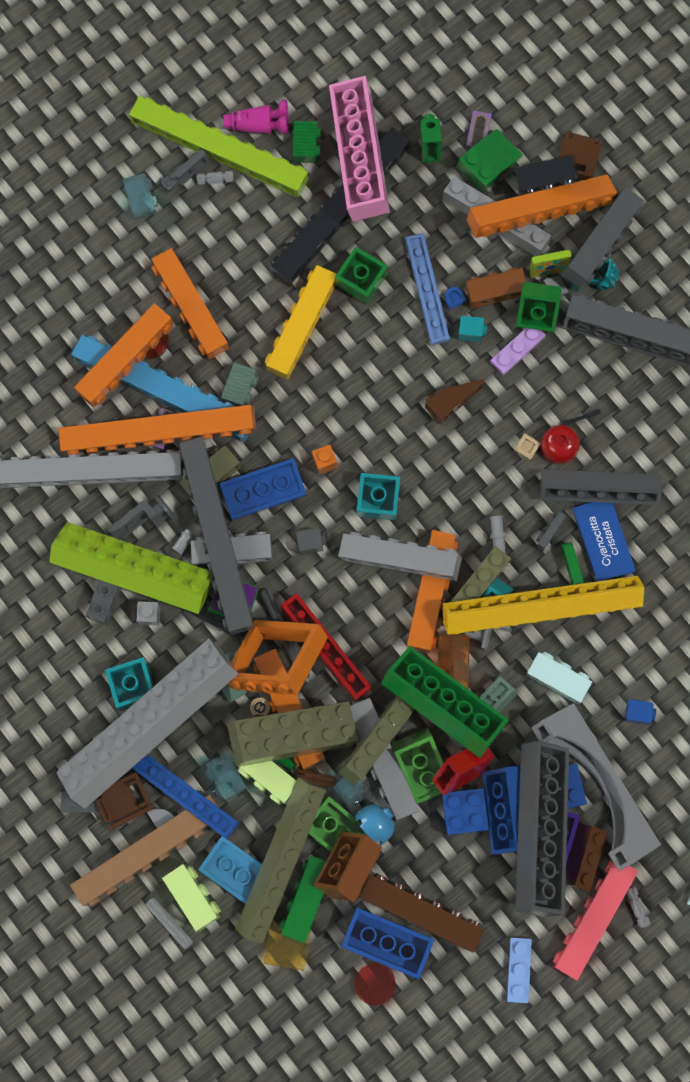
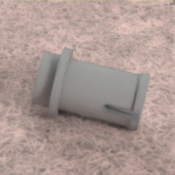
[172,529,195,555]

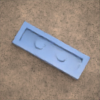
[507,938,532,1003]

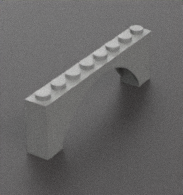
[532,703,661,871]

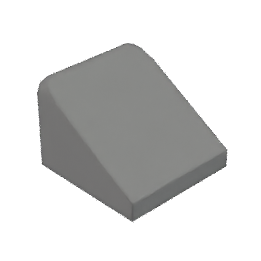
[543,276,568,296]

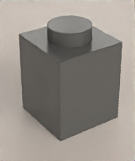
[296,528,326,555]

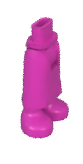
[224,99,289,134]

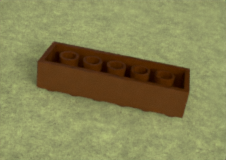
[359,873,484,953]

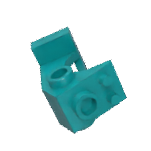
[571,258,619,292]

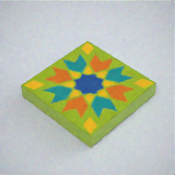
[529,250,571,278]

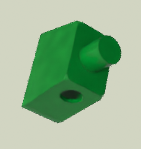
[420,113,442,163]

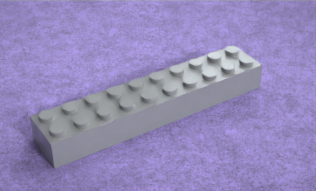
[56,639,238,809]

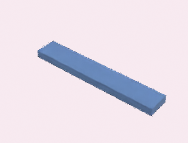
[405,233,450,345]

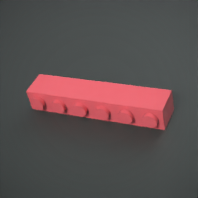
[553,860,638,981]

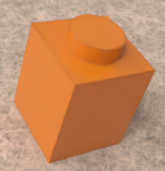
[312,445,338,475]

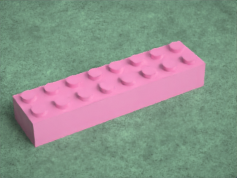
[329,76,390,222]

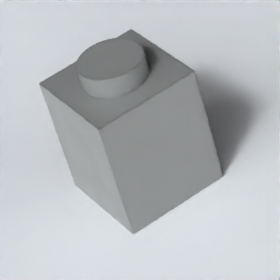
[137,602,161,626]

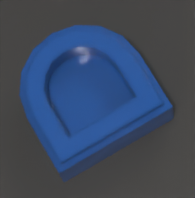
[444,287,467,310]

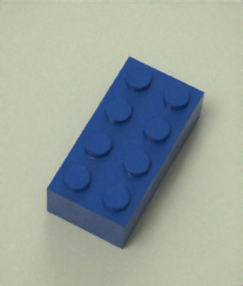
[482,766,521,855]
[341,908,434,979]

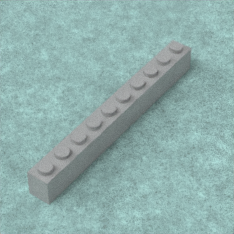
[0,450,183,488]

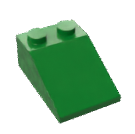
[457,129,523,193]

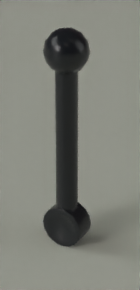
[562,409,601,426]

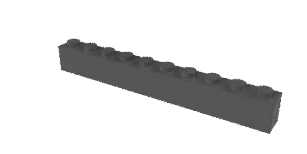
[178,437,255,635]

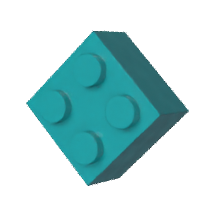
[357,473,400,520]
[105,657,155,711]

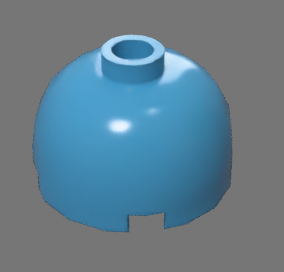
[355,804,395,846]

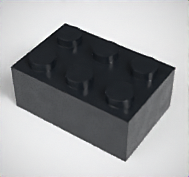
[515,154,579,194]

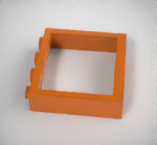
[228,620,328,695]

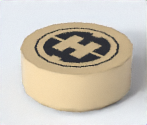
[250,698,270,716]

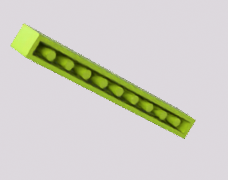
[129,96,308,198]

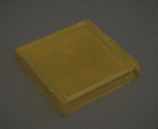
[263,922,311,971]

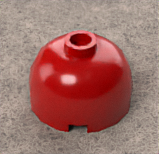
[541,424,580,464]

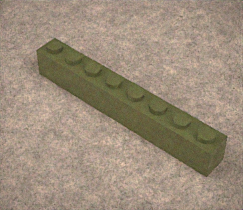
[235,777,326,943]

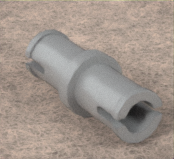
[490,516,506,554]

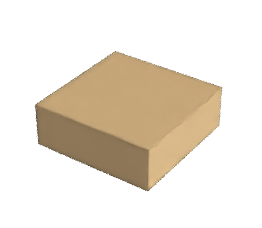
[514,433,541,461]

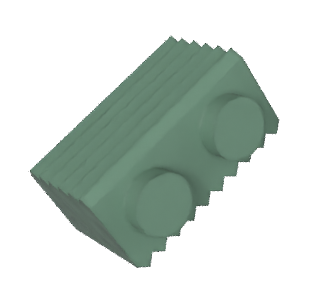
[221,362,259,407]

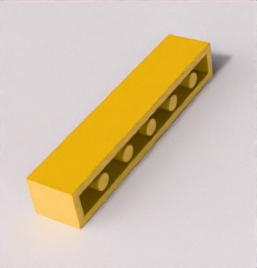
[265,265,337,380]

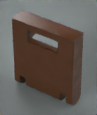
[559,131,603,180]
[95,772,154,831]

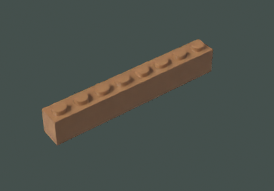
[70,795,218,907]

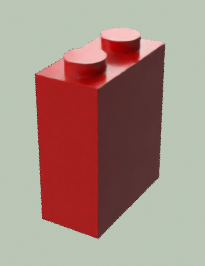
[432,748,495,796]

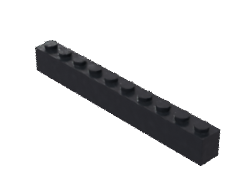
[271,127,410,287]

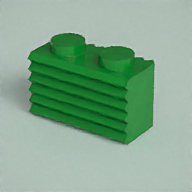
[293,121,321,163]

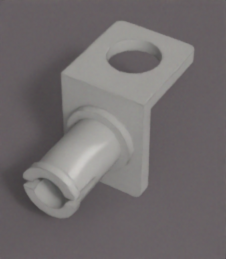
[465,626,512,651]

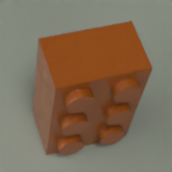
[314,832,382,902]

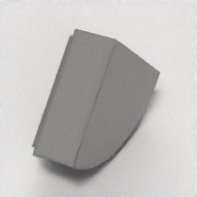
[147,809,175,828]

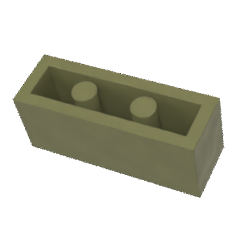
[179,445,241,502]

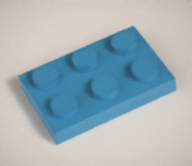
[198,836,262,904]

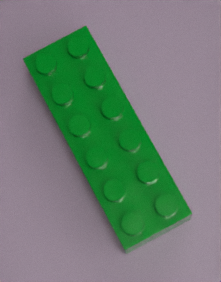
[381,646,509,758]

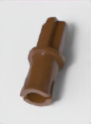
[295,768,336,788]

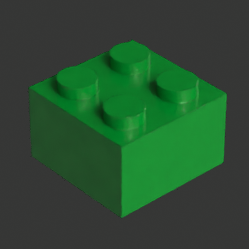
[335,246,388,304]
[516,282,562,332]

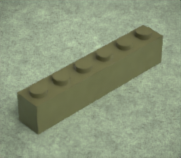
[338,695,415,786]

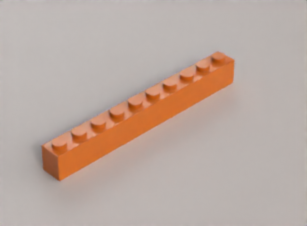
[58,405,257,455]

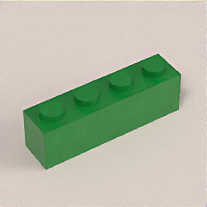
[279,855,326,945]

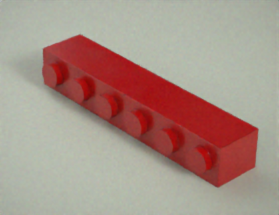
[281,593,371,703]

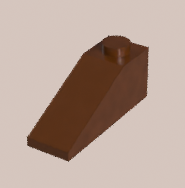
[425,379,484,425]

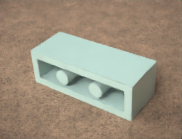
[526,652,592,705]

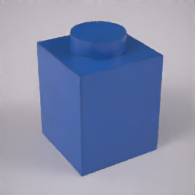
[624,699,656,725]

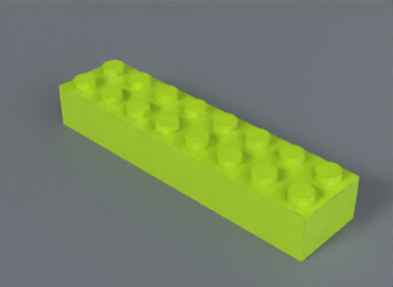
[49,522,214,614]

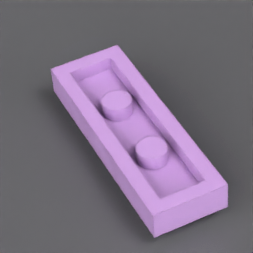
[490,328,546,376]

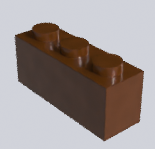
[565,823,608,892]

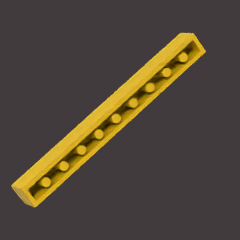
[443,576,644,635]

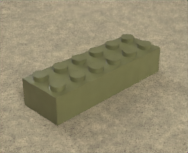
[228,701,359,767]

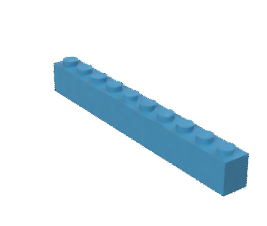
[71,335,249,443]

